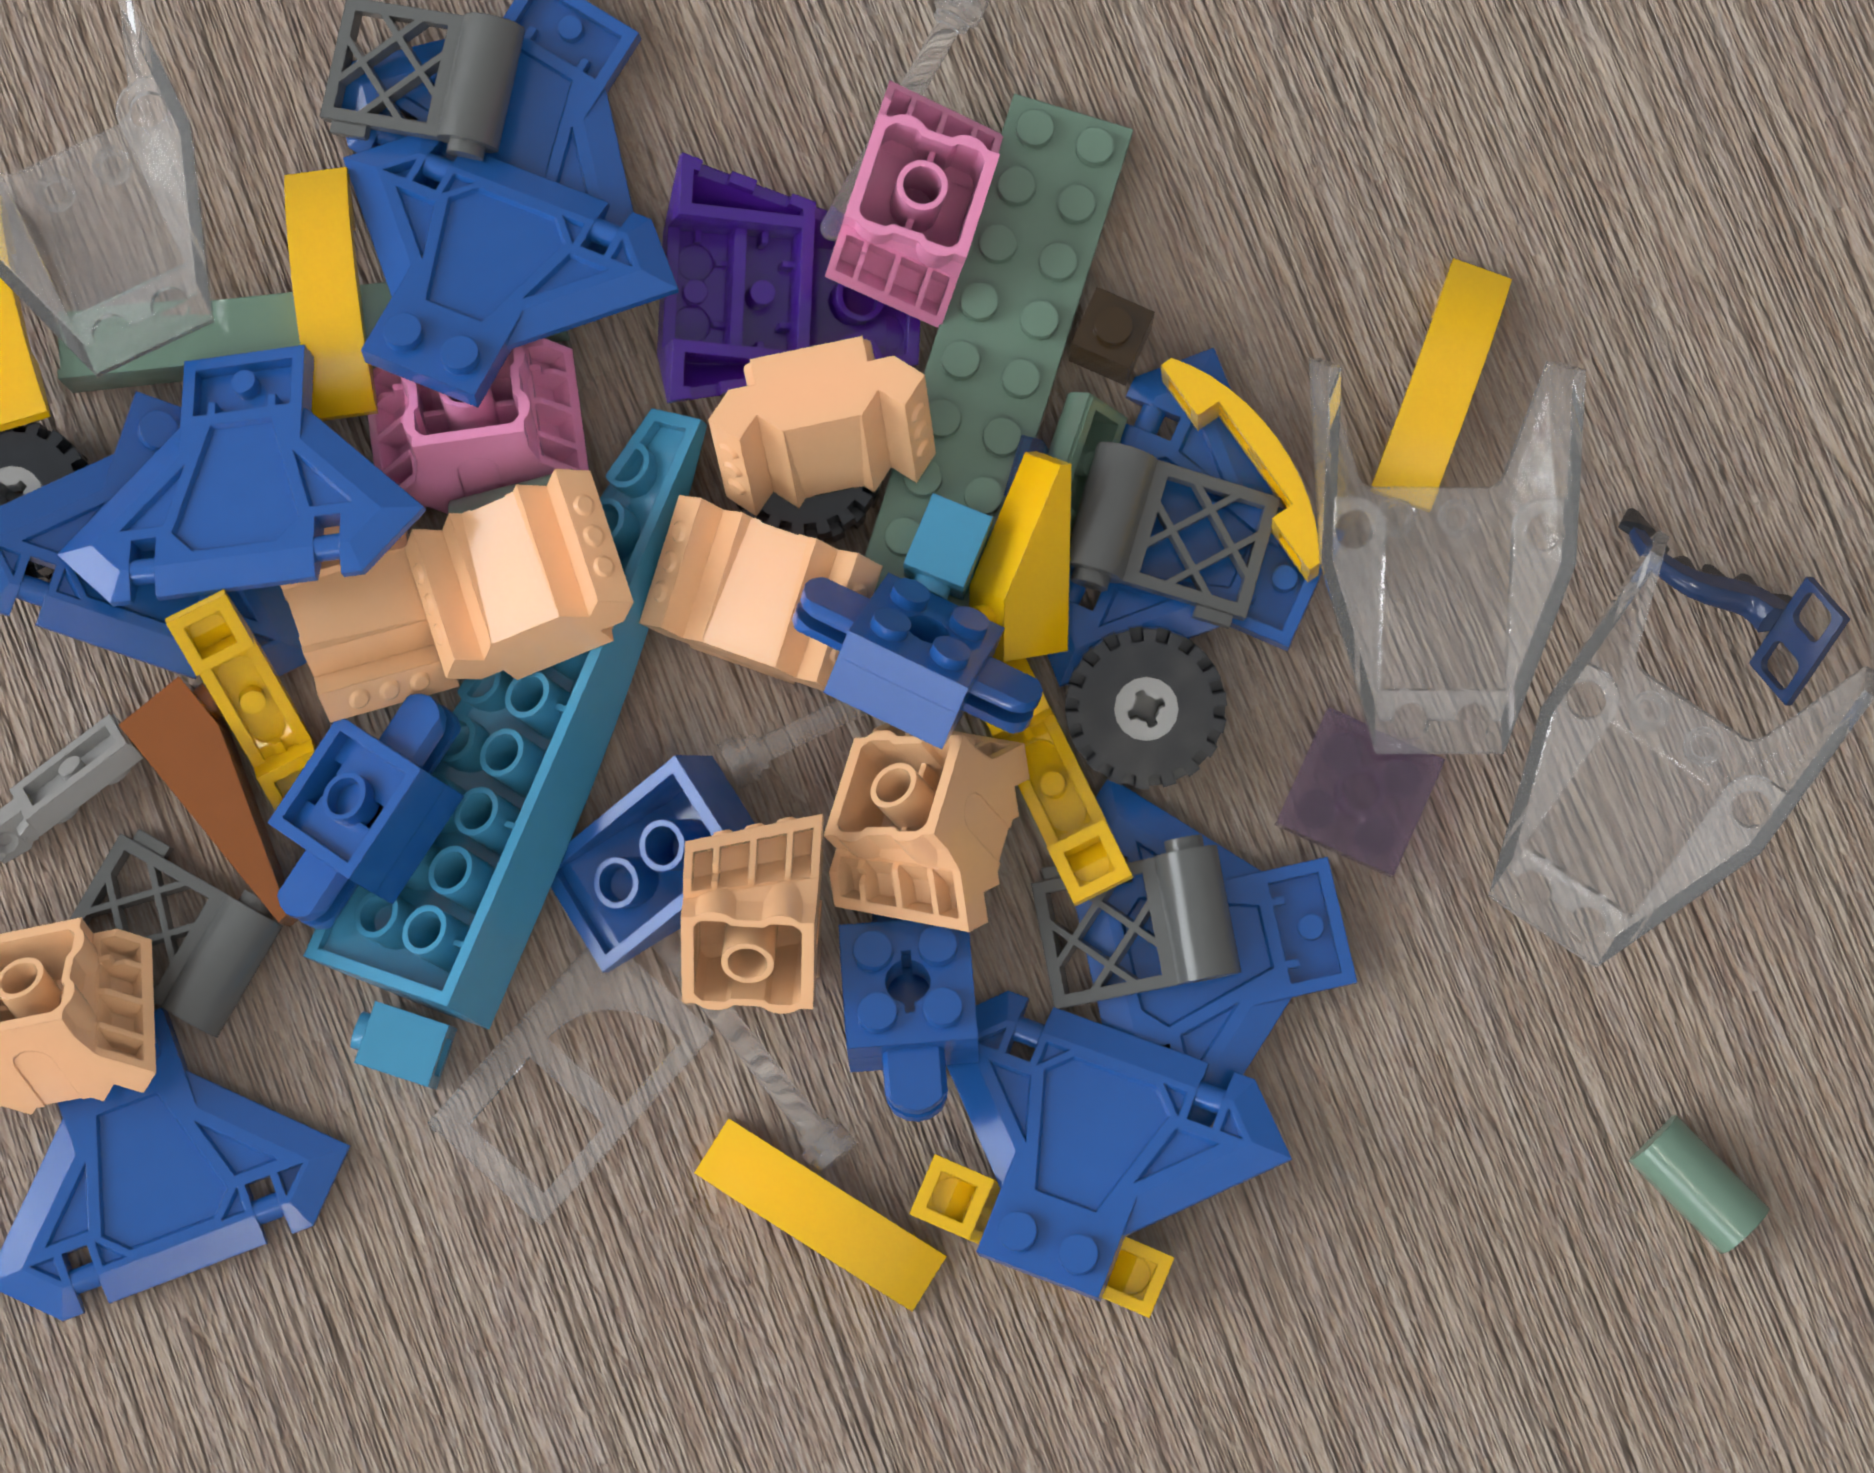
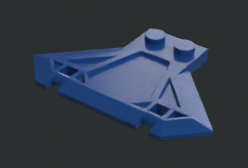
[341,0,642,255]
[343,136,679,408]
[57,345,426,607]
[1047,348,1340,687]
[0,391,307,679]
[1075,779,1357,1127]
[946,991,1292,1302]
[0,1008,351,1321]

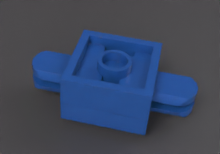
[792,572,1043,749]
[267,694,464,930]
[838,914,979,1122]

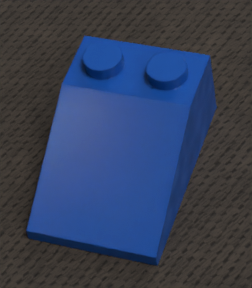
[551,755,755,973]

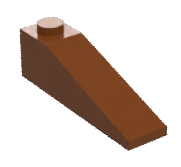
[119,676,298,927]

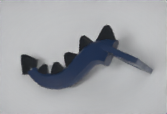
[1618,508,1850,706]

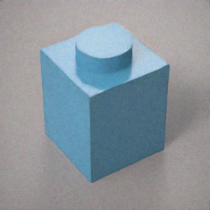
[903,493,993,600]
[350,1001,457,1090]

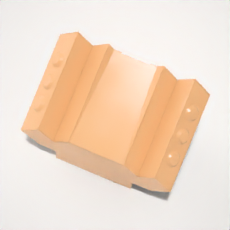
[708,336,936,517]
[405,469,634,680]
[639,495,883,691]
[280,526,460,723]
[824,723,1030,932]
[681,814,824,1014]
[0,917,156,1115]

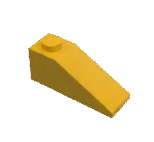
[969,451,1072,662]

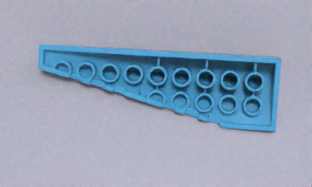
[303,408,707,1029]

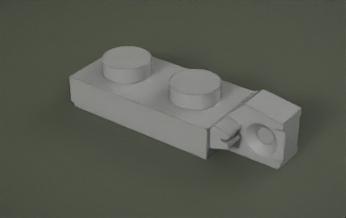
[0,714,144,864]

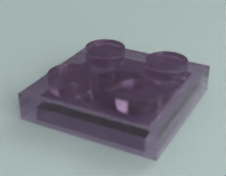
[1274,707,1445,878]

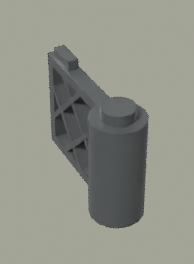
[320,0,525,161]
[1070,442,1281,629]
[69,829,283,1038]
[1031,835,1242,1009]

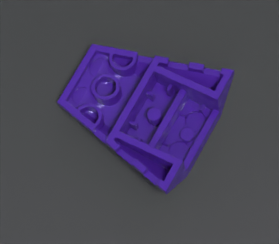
[657,152,920,403]

